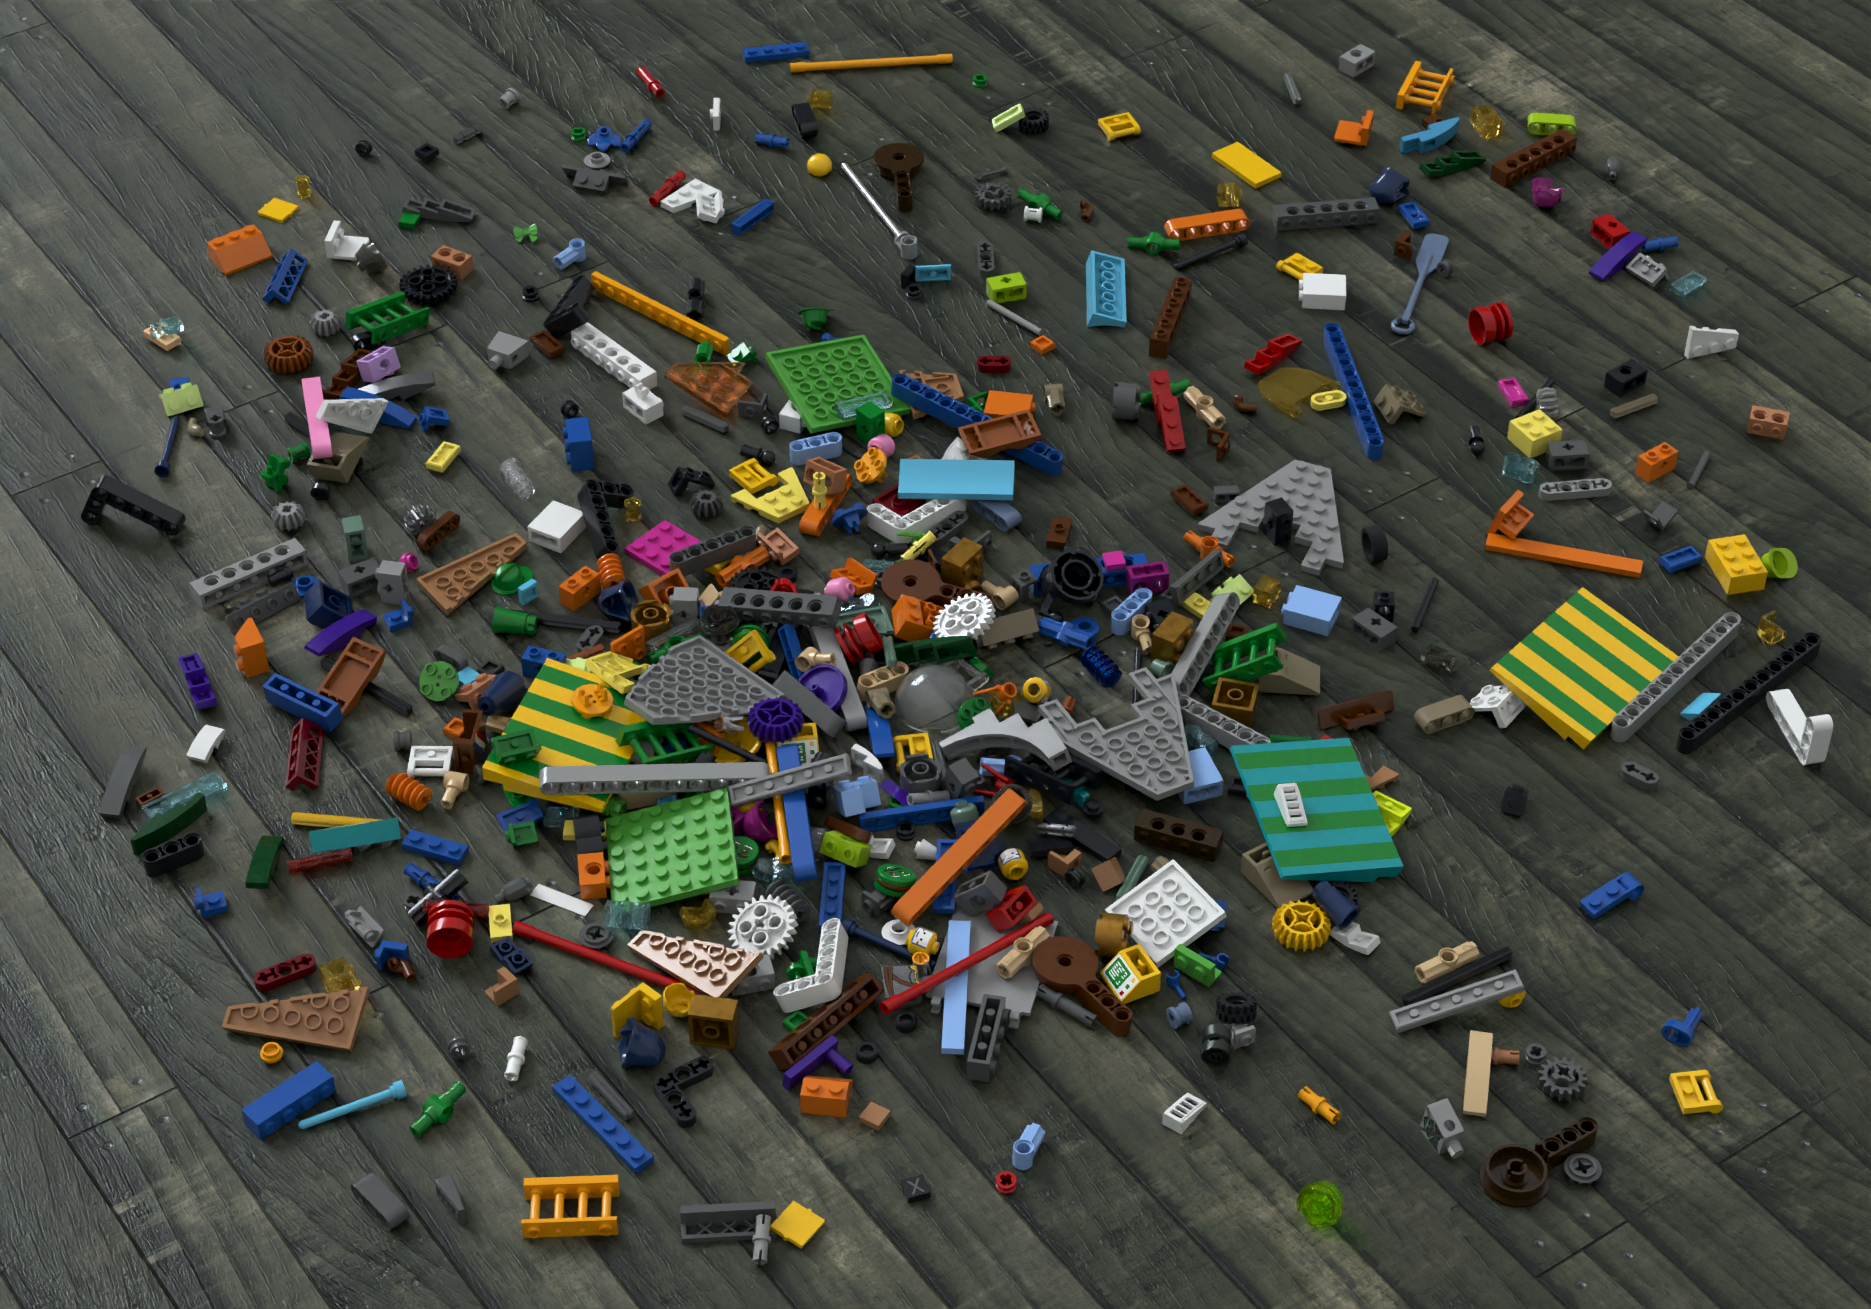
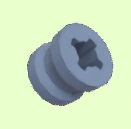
[1166,1002,1193,1029]

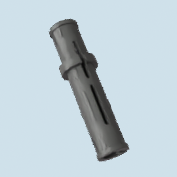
[1036,984,1099,1028]

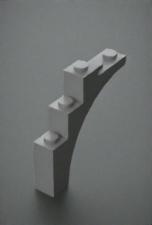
[939,708,1072,771]

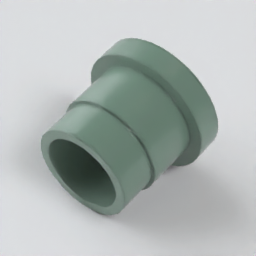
[1150,659,1175,678]

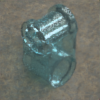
[1501,453,1540,484]

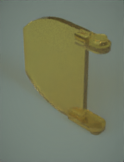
[1259,367,1341,418]

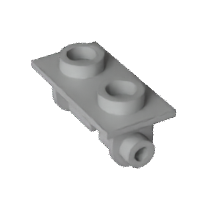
[345,906,385,948]

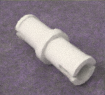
[504,1036,528,1081]

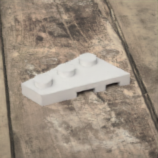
[660,179,720,213]
[1684,326,1739,359]

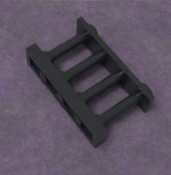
[1004,753,1102,806]

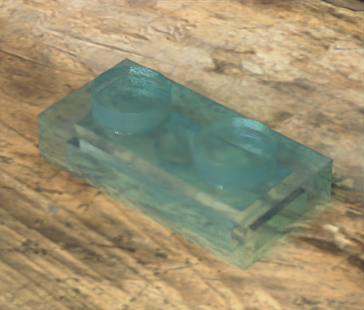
[1669,270,1707,298]

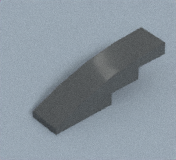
[402,197,476,222]
[359,372,435,400]
[99,745,147,819]

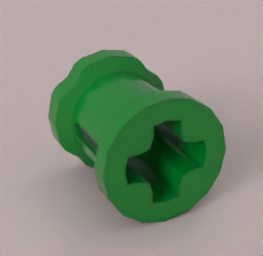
[287,442,311,463]

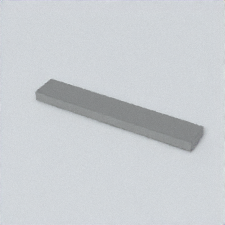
[728,753,852,808]
[1389,969,1524,1033]

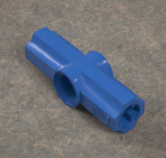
[1037,617,1096,652]

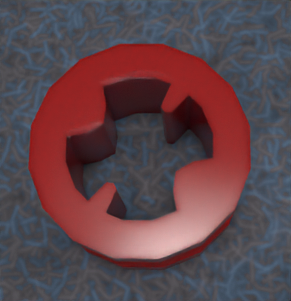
[996,1171,1017,1194]

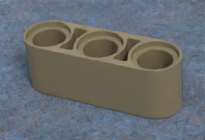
[1414,695,1475,734]

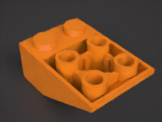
[891,594,946,642]

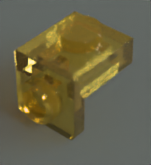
[679,899,716,929]

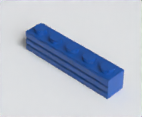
[731,199,774,236]
[777,624,805,680]

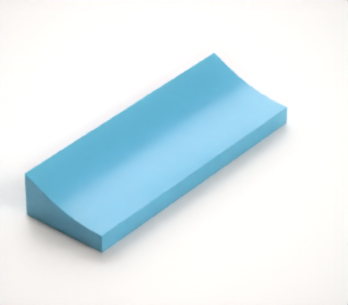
[1086,250,1127,328]
[898,459,1015,500]

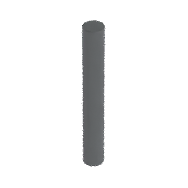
[1687,451,1711,490]

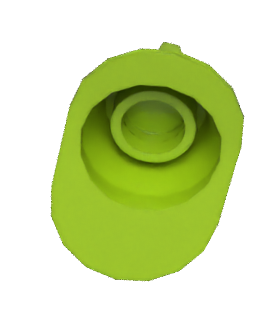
[1761,548,1798,578]

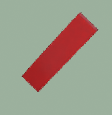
[1244,333,1302,375]

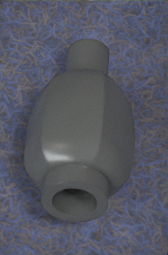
[1605,156,1622,180]
[494,877,534,903]

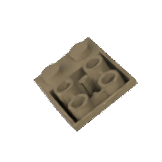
[307,432,370,483]
[1259,648,1320,696]
[1241,842,1313,908]

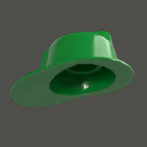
[798,308,834,330]
[491,563,533,595]

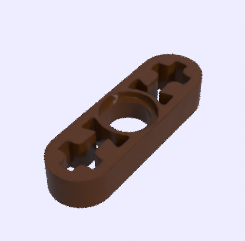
[416,511,460,551]
[824,815,873,843]

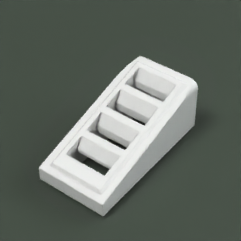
[1274,783,1308,827]
[1162,1092,1207,1134]

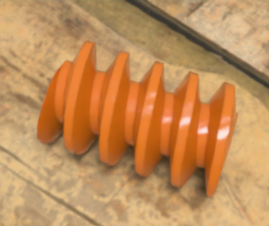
[596,553,625,590]
[385,773,433,811]

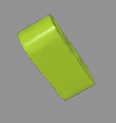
[1527,113,1576,135]

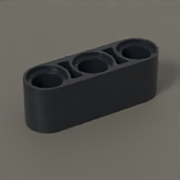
[792,102,818,137]
[142,832,205,877]

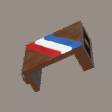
[453,709,487,775]

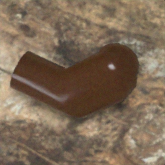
[1232,395,1257,413]

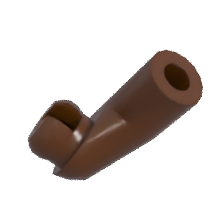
[1078,200,1094,222]
[387,957,416,982]

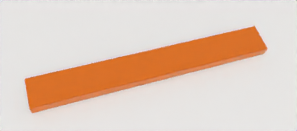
[1485,533,1643,578]

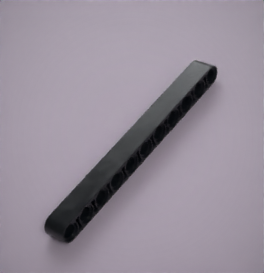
[1676,632,1822,754]

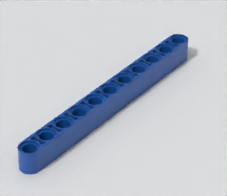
[1323,323,1384,460]
[891,373,1063,475]

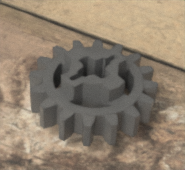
[974,182,1011,210]
[1537,1057,1588,1101]

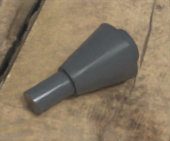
[859,658,879,676]

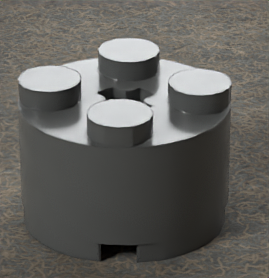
[1112,382,1141,420]
[900,753,941,794]

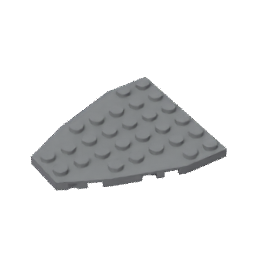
[624,635,785,725]

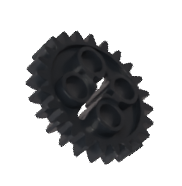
[399,265,458,305]
[729,566,786,591]

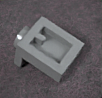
[1223,1023,1256,1049]

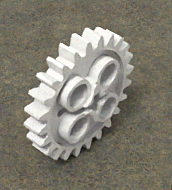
[933,593,996,640]
[728,895,798,960]

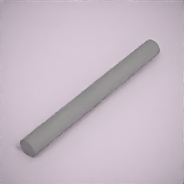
[986,299,1043,336]

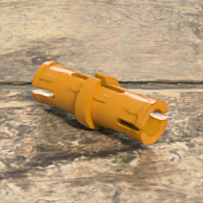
[1298,1086,1342,1125]

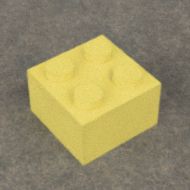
[1507,409,1563,459]

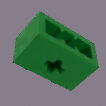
[856,401,885,445]

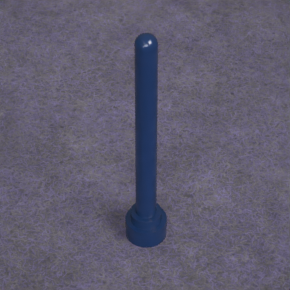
[154,416,180,477]
[842,917,936,969]

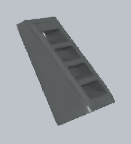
[434,1175,467,1225]

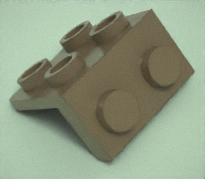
[1373,384,1426,425]

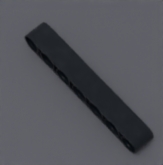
[758,588,814,685]

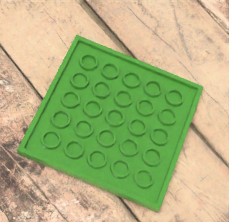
[765,334,911,433]
[605,787,740,916]

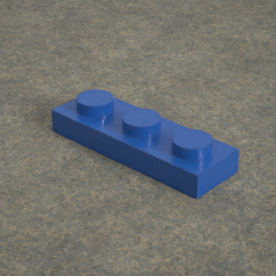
[401,829,469,866]

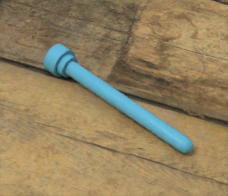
[298,1080,407,1129]

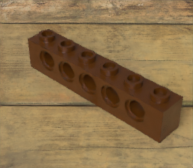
[1490,129,1577,188]
[1149,277,1192,359]
[768,973,884,1071]

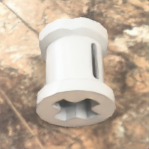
[1024,206,1043,223]

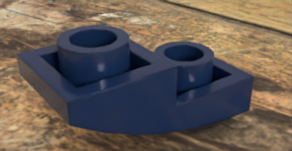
[490,936,534,975]

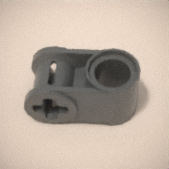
[204,406,226,438]

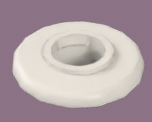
[881,919,915,946]

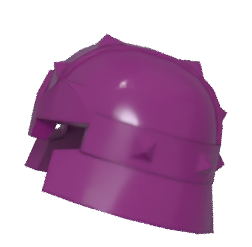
[1531,178,1565,208]
[743,800,778,842]

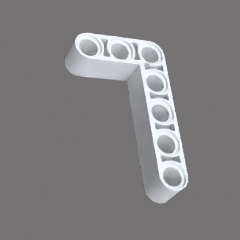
[867,499,967,544]
[1766,689,1833,765]
[773,918,848,1013]

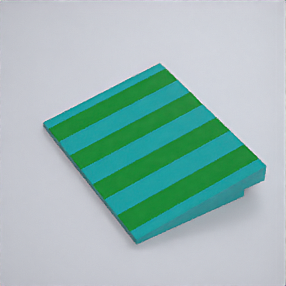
[1230,738,1404,882]

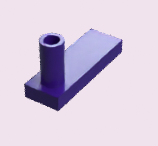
[782,1035,854,1091]

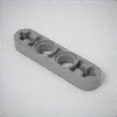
[1538,478,1612,501]

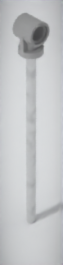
[841,163,918,260]

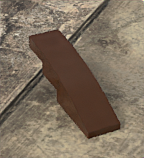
[323,348,372,400]

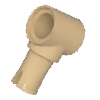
[981,581,1019,610]
[1130,614,1152,654]
[795,647,837,672]
[440,771,469,809]

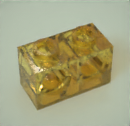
[1469,104,1504,139]
[319,956,363,994]

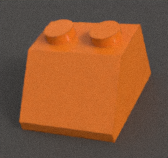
[638,567,689,610]
[233,617,269,679]
[800,1075,853,1118]

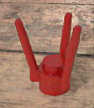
[770,578,798,593]
[974,763,1016,798]

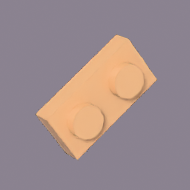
[143,323,181,351]

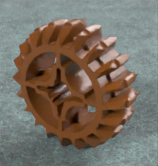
[264,334,313,375]

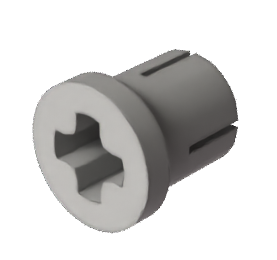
[498,88,520,109]

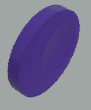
[798,664,848,720]

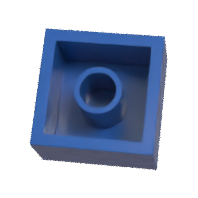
[562,417,594,472]

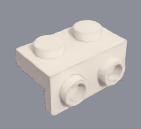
[696,190,725,224]

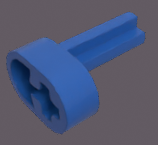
[1661,1007,1703,1047]

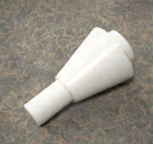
[914,839,937,861]

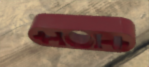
[254,954,317,992]

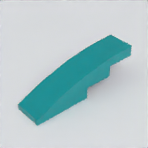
[309,818,401,853]

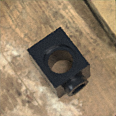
[1372,591,1395,623]

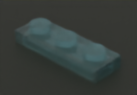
[834,391,892,420]

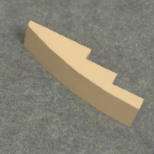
[1463,1030,1493,1117]

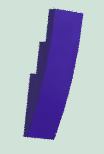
[1589,231,1647,281]
[304,609,377,656]
[177,653,217,711]

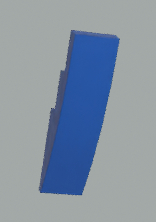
[340,386,417,429]
[864,705,895,758]

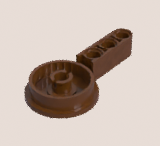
[881,559,993,608]
[1032,936,1133,1037]

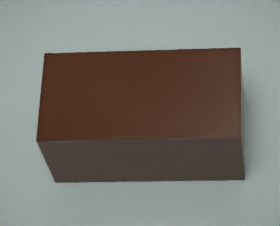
[135,787,167,814]

